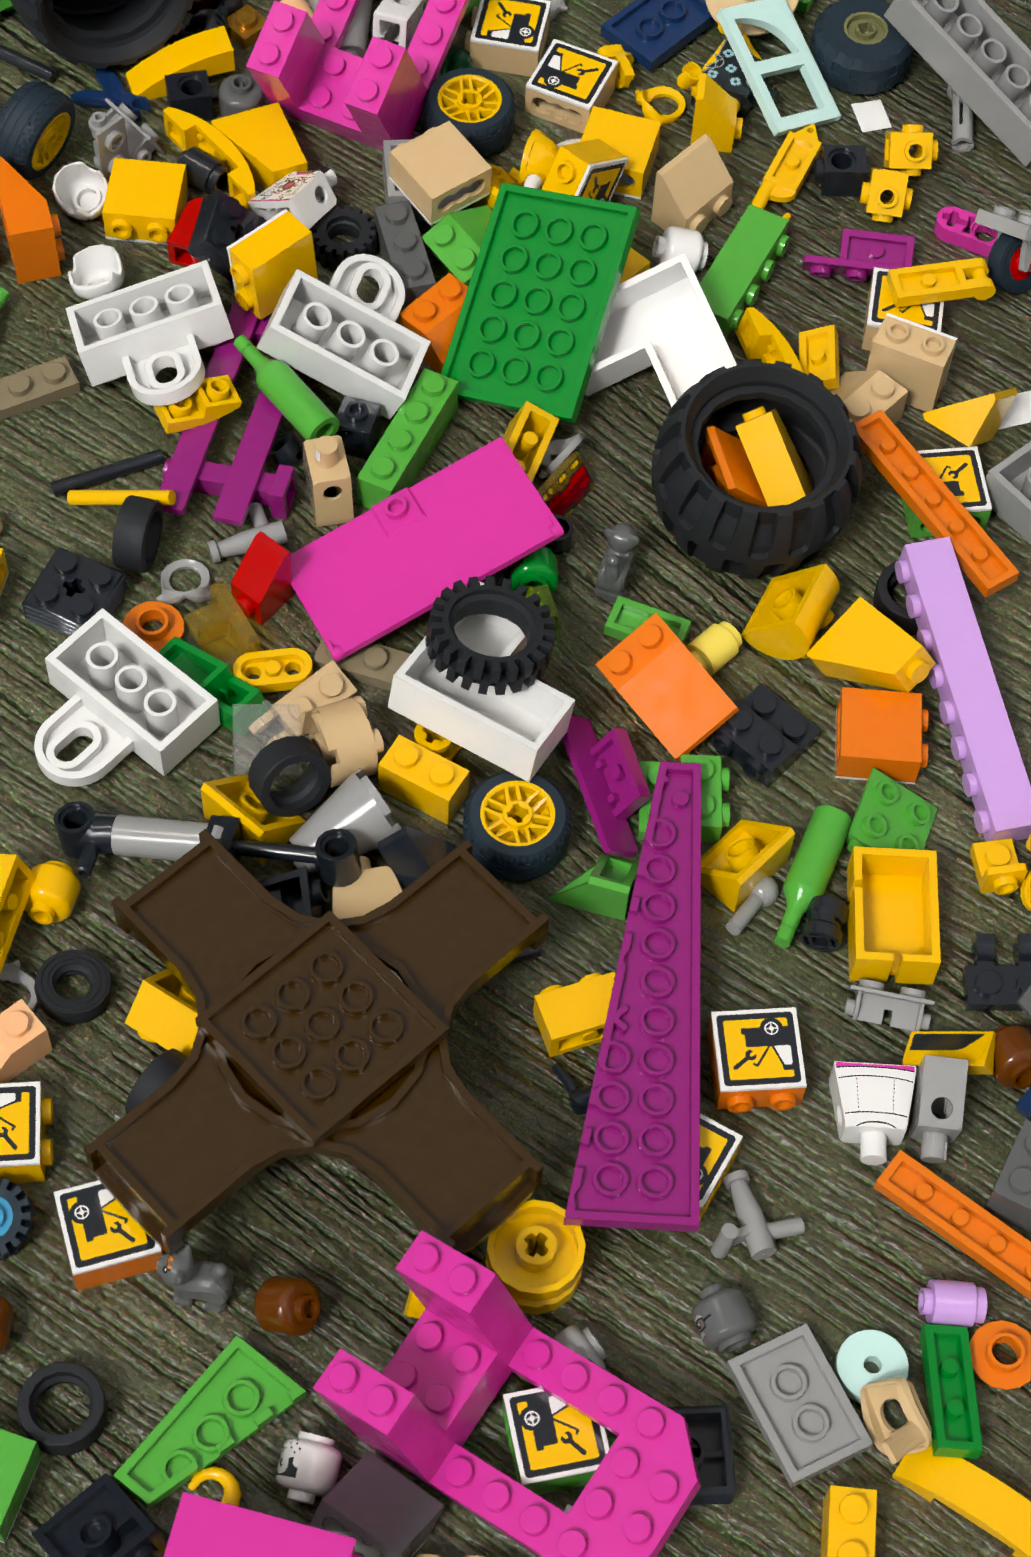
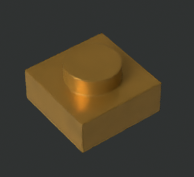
[227,4,266,49]

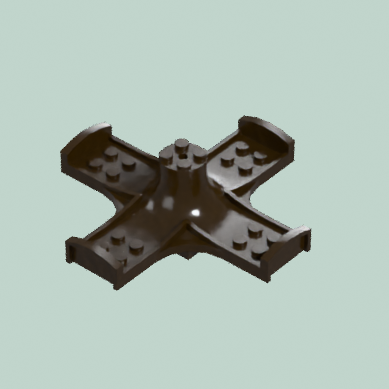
[84,829,549,1256]

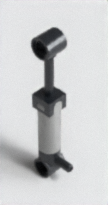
[54,801,361,887]

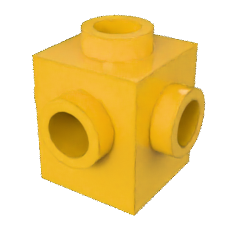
[883,124,938,176]
[860,167,913,223]

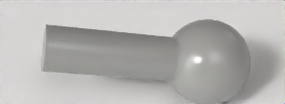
[726,876,779,936]

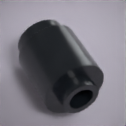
[177,146,231,194]

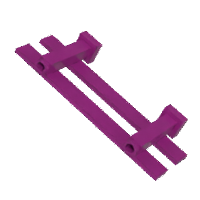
[159,299,300,527]

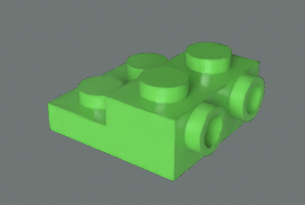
[638,754,730,842]

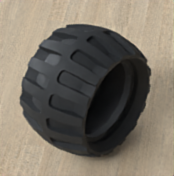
[11,0,194,69]
[651,359,862,579]

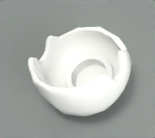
[52,161,108,221]
[68,244,125,300]

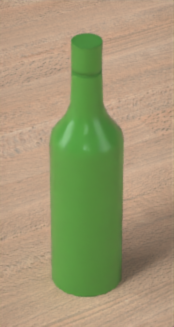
[234,335,340,440]
[774,805,852,948]

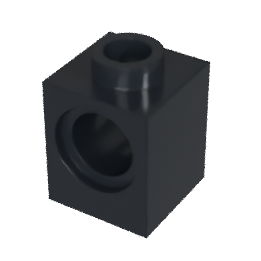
[164,70,219,121]
[814,145,868,197]
[335,395,381,460]

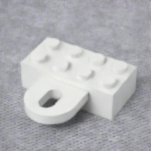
[256,254,431,419]
[65,260,234,406]
[34,608,221,787]

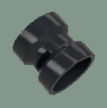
[800,896,849,952]

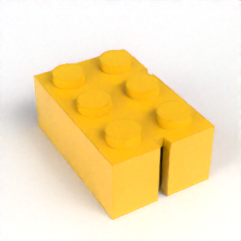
[847,846,941,985]

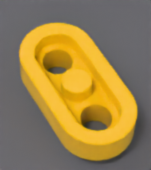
[233,648,313,693]

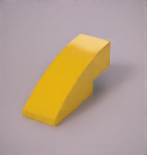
[125,26,235,100]

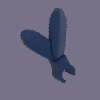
[70,68,151,121]

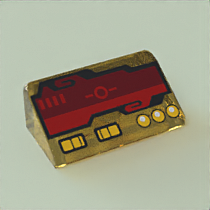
[537,451,594,518]

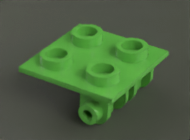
[846,768,938,853]

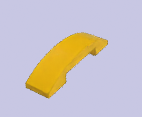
[163,107,256,213]
[735,307,804,373]
[892,1444,1031,1557]

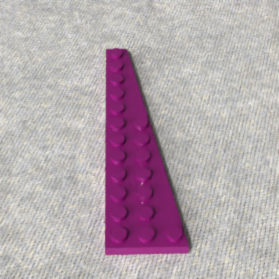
[563,761,701,1232]

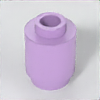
[918,1279,987,1327]

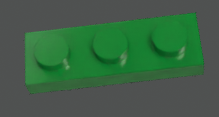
[919,1324,983,1459]

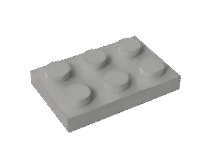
[726,1323,873,1488]

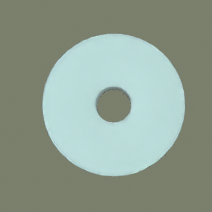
[834,1330,909,1404]

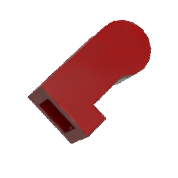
[167,198,207,267]

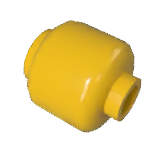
[24,861,81,925]

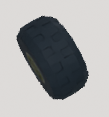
[810,0,914,96]

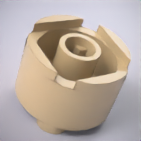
[300,696,384,789]

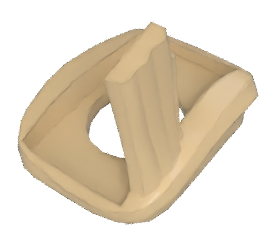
[860,1377,933,1465]

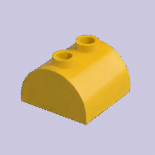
[741,563,840,660]

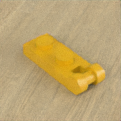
[887,258,996,308]

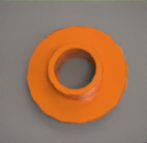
[122,601,184,652]
[970,1320,1031,1390]

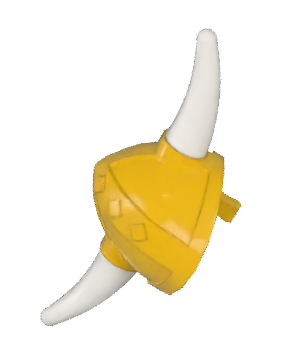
[508,128,581,190]

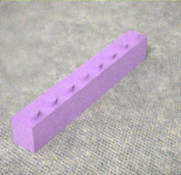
[895,536,1031,842]

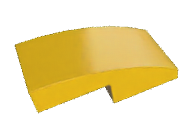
[153,375,242,434]

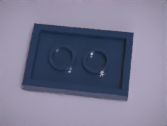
[601,0,716,72]

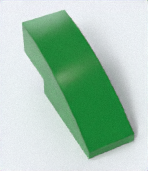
[158,636,269,738]

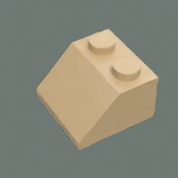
[651,134,733,233]
[829,370,908,453]

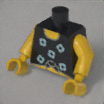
[677,22,780,119]

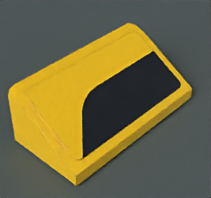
[902,1031,996,1075]

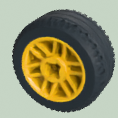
[423,68,516,159]
[0,80,76,180]
[463,771,571,882]

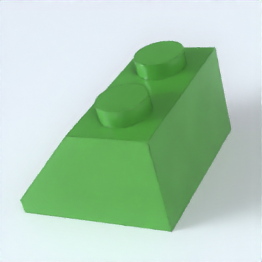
[421,205,492,286]

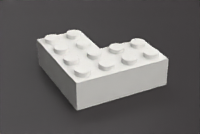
[585,252,737,407]
[388,581,575,782]

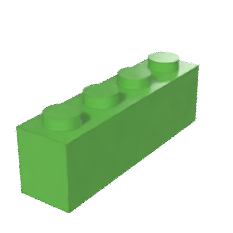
[700,204,790,340]
[357,368,459,510]

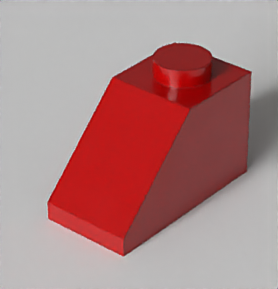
[231,531,293,626]

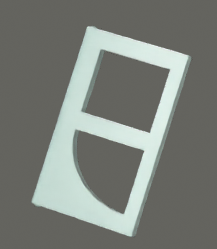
[716,0,842,137]

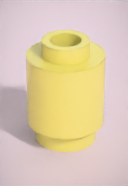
[686,621,742,676]

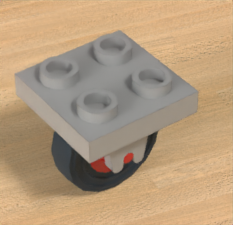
[974,205,1031,294]

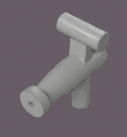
[207,502,288,564]
[711,1170,805,1260]

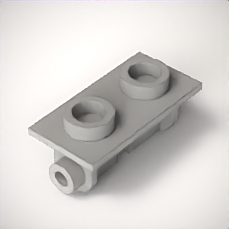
[103,98,165,161]
[88,111,129,183]
[844,979,935,1031]

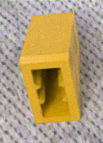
[211,102,308,189]
[735,406,813,507]
[806,597,936,692]

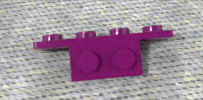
[802,228,915,282]
[562,716,652,857]

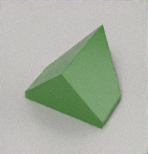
[545,854,639,921]

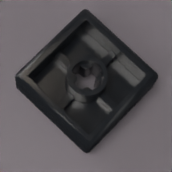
[188,189,267,283]
[22,547,128,637]
[668,1405,736,1505]

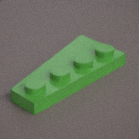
[113,1335,307,1509]

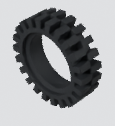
[425,576,556,695]

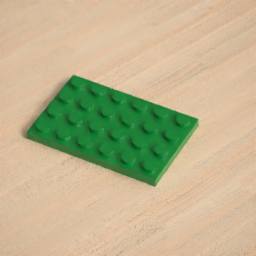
[441,182,641,424]

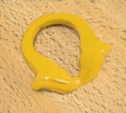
[635,86,686,125]

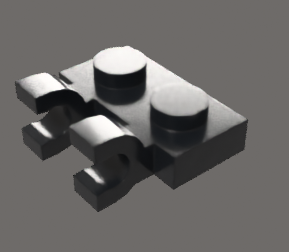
[962,934,1031,1011]

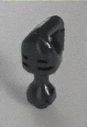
[172,0,243,42]

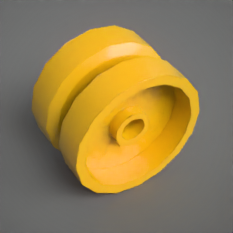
[485,1200,586,1315]

